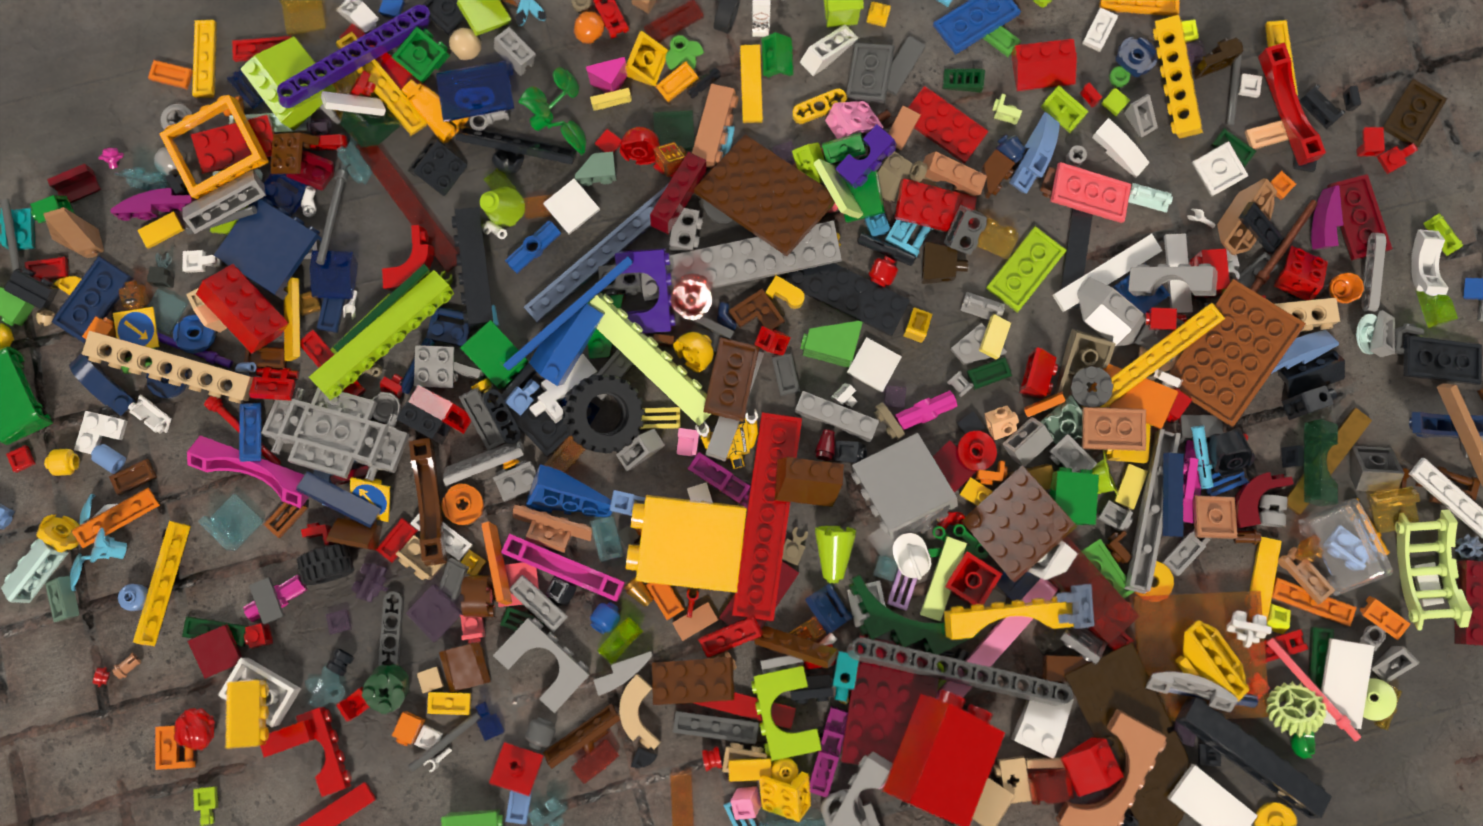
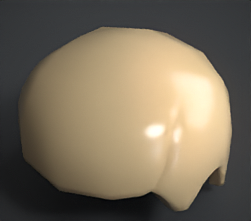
[449,28,481,60]

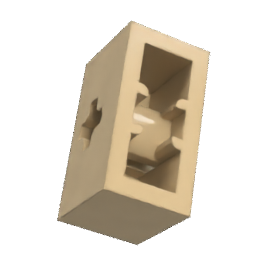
[994,756,1031,803]

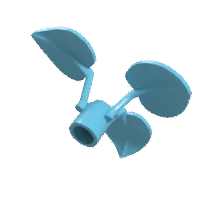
[70,494,127,591]

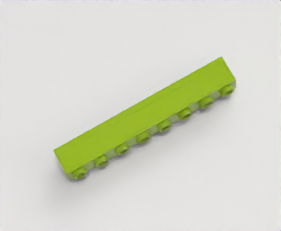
[309,270,454,401]

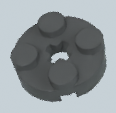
[1071,366,1113,407]

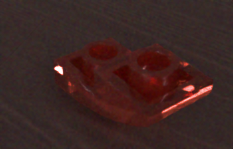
[571,739,619,784]

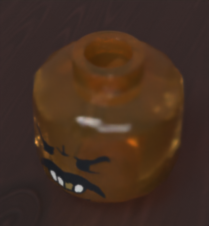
[118,281,149,311]

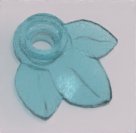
[305,666,345,708]

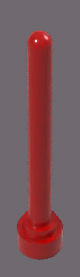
[204,396,281,466]

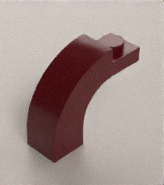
[1235,472,1294,528]

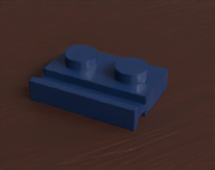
[996,571,1040,601]

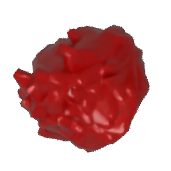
[174,708,215,750]

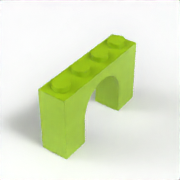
[751,666,822,761]

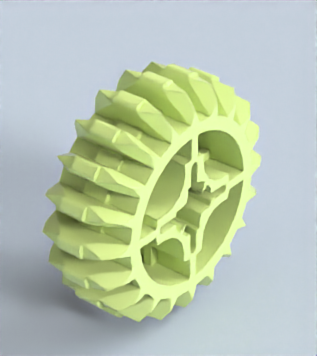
[1266,681,1326,737]

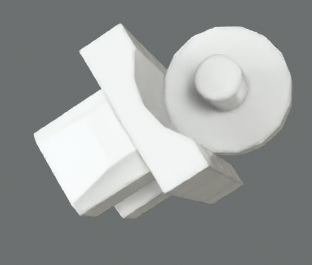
[1226,611,1271,648]

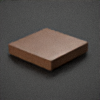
[1193,496,1238,539]

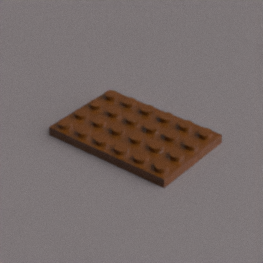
[694,134,835,256]

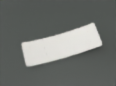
[847,590,866,627]

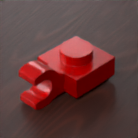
[1377,144,1418,174]

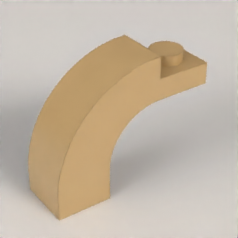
[620,674,661,749]

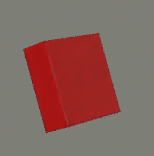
[1080,82,1102,108]
[594,129,622,154]
[6,445,35,473]

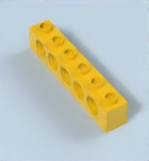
[1153,15,1203,139]

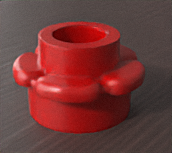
[92,667,110,687]

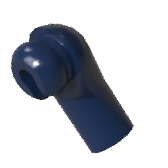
[717,303,737,331]

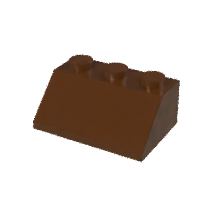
[775,457,844,507]

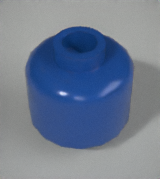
[590,602,621,634]

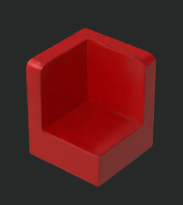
[1357,127,1385,157]

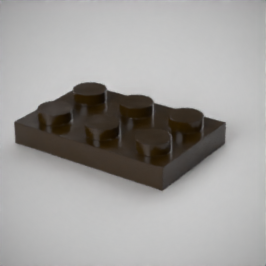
[1382,79,1447,148]

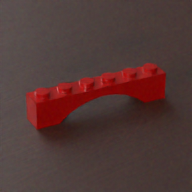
[1258,42,1326,166]

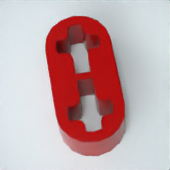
[310,134,348,151]

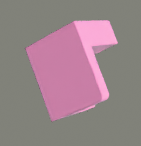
[677,428,700,457]
[731,786,762,820]

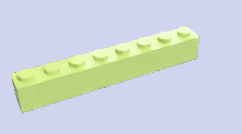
[589,293,711,426]

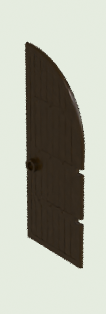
[1064,642,1190,826]

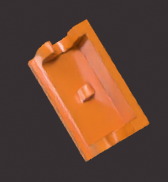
[1360,596,1411,640]

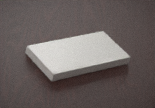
[1321,638,1374,729]
[1168,764,1257,826]

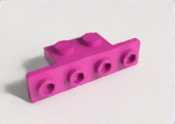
[1183,440,1204,524]

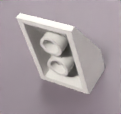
[1010,686,1074,759]

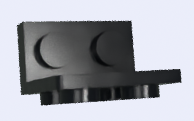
[408,140,467,196]

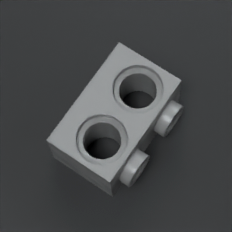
[669,208,703,253]

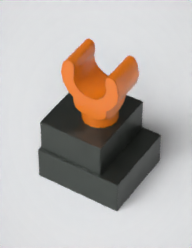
[617,525,642,550]

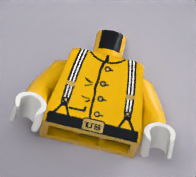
[695,409,758,469]

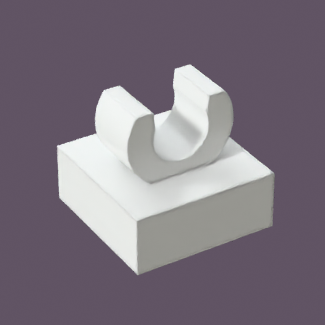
[831,383,857,407]

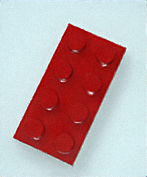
[908,86,989,164]
[191,115,275,174]
[895,179,977,237]

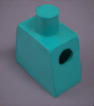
[831,652,859,702]

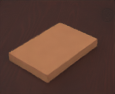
[1082,407,1146,451]

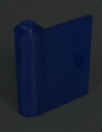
[436,60,515,122]

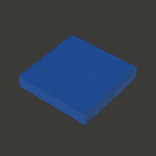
[1113,263,1170,314]

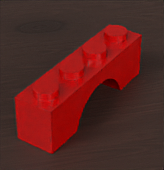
[296,707,352,797]

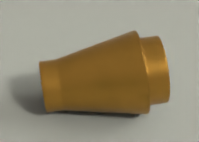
[624,576,653,607]

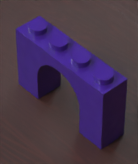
[615,248,676,333]

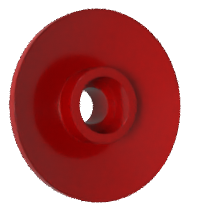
[957,431,997,471]

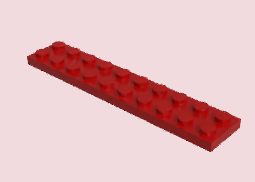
[732,413,802,622]

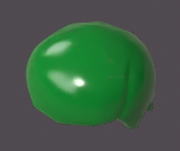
[1290,731,1315,759]

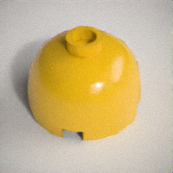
[673,332,714,373]

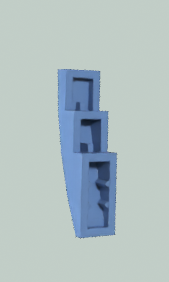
[1271,330,1339,374]

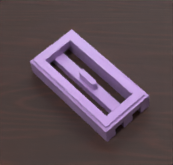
[886,568,917,611]

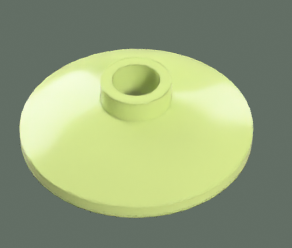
[1363,678,1397,721]

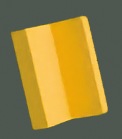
[728,757,772,781]

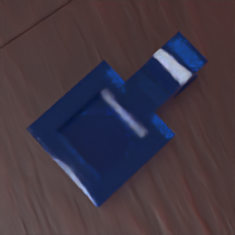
[476,702,505,741]

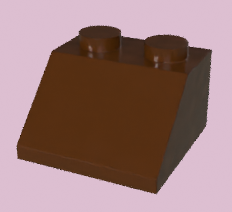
[326,515,382,551]

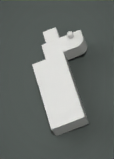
[530,354,597,424]

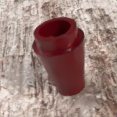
[815,429,835,461]

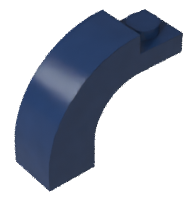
[69,353,136,416]

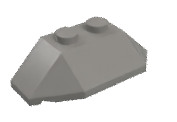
[1077,277,1145,346]

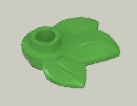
[666,35,704,71]

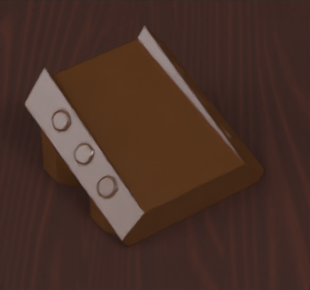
[439,642,491,693]

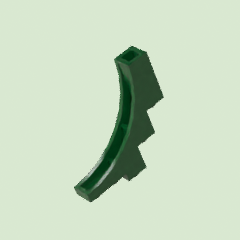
[848,575,979,655]

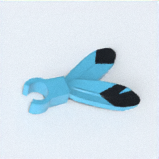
[516,0,546,26]

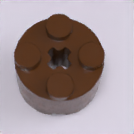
[461,575,496,617]

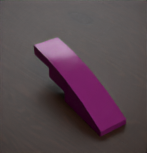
[688,452,751,510]
[809,706,848,797]

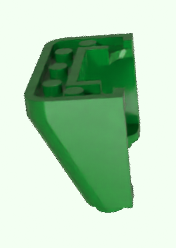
[0,346,53,445]

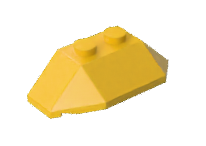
[1183,620,1249,702]

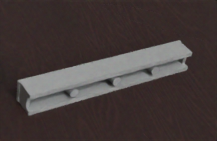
[1124,429,1181,594]

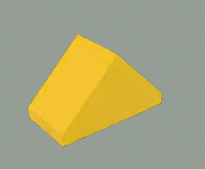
[903,307,933,343]

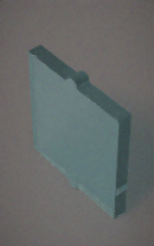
[147,289,188,335]

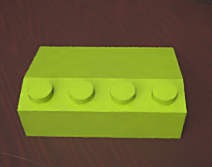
[241,37,337,131]

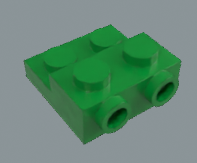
[392,27,450,83]

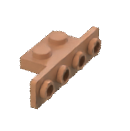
[513,505,593,553]

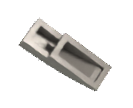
[594,651,653,696]

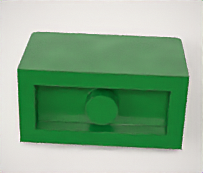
[761,32,793,77]
[822,132,867,163]

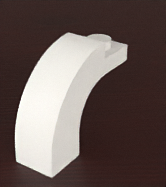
[1411,229,1448,296]

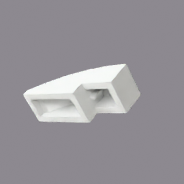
[1092,118,1149,178]

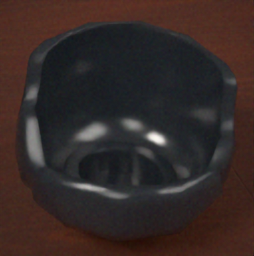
[492,150,524,174]

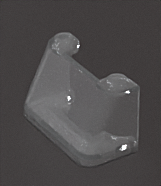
[1298,498,1393,596]

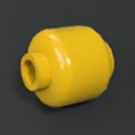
[44,449,79,476]
[771,757,798,784]

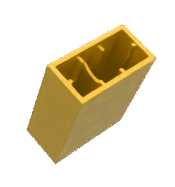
[626,495,746,592]

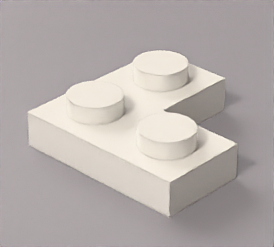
[74,411,128,454]

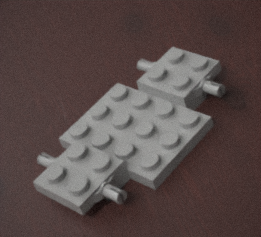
[261,388,410,481]

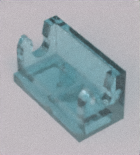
[590,516,624,562]

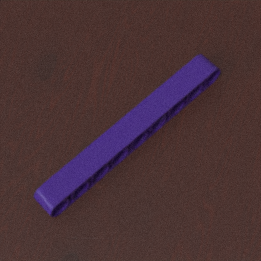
[277,5,430,108]

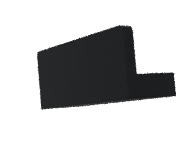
[1278,350,1345,398]

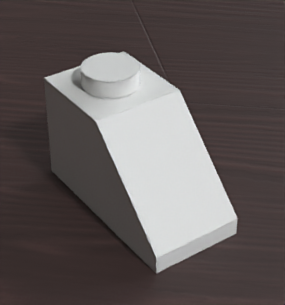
[337,0,379,33]

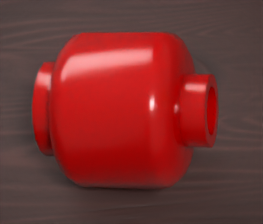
[869,256,899,287]

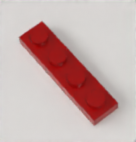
[300,330,366,396]

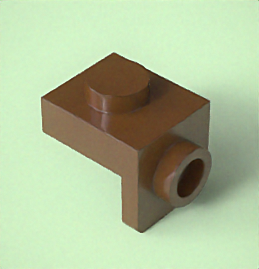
[1040,166,1056,199]
[1105,531,1132,564]

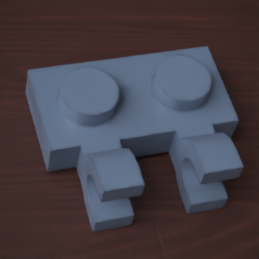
[1057,584,1094,628]

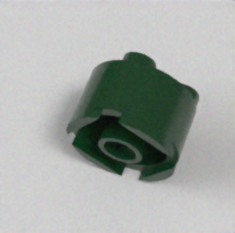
[362,664,410,714]

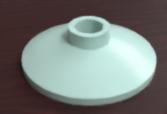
[1356,314,1377,354]

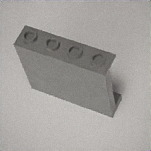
[851,433,958,539]

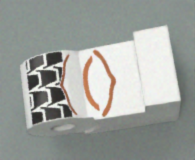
[753,0,770,37]

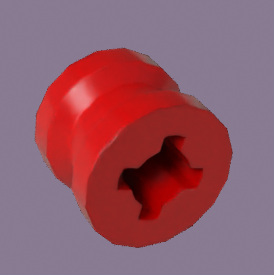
[702,747,723,771]

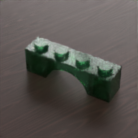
[1304,419,1338,507]

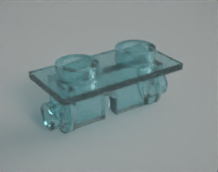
[337,141,372,185]

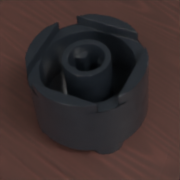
[1207,429,1255,477]

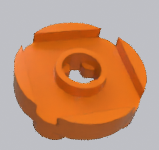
[442,484,484,525]

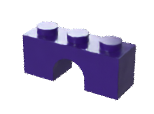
[835,124,896,189]

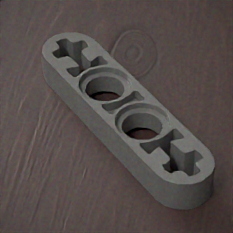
[379,591,404,666]

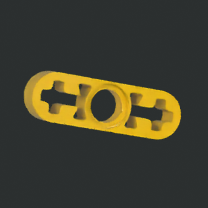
[792,89,847,124]

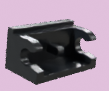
[1299,84,1346,130]

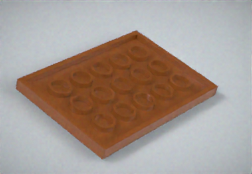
[1169,279,1306,427]

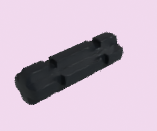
[687,67,721,99]

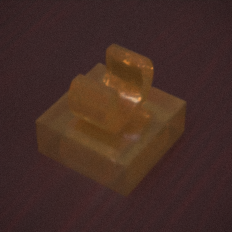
[1294,535,1324,562]

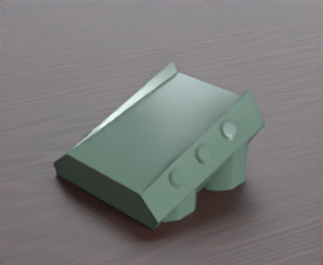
[1040,395,1082,444]

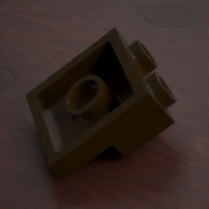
[1192,37,1243,80]

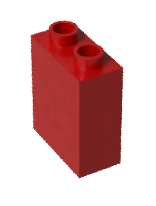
[882,690,1005,826]

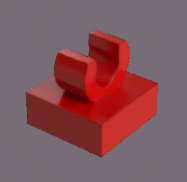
[349,70,376,97]
[380,374,403,399]

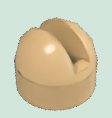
[36,310,54,326]

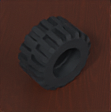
[296,544,355,585]

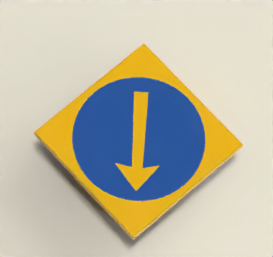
[113,307,159,348]
[350,477,390,522]

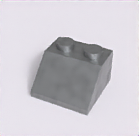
[1350,446,1404,493]

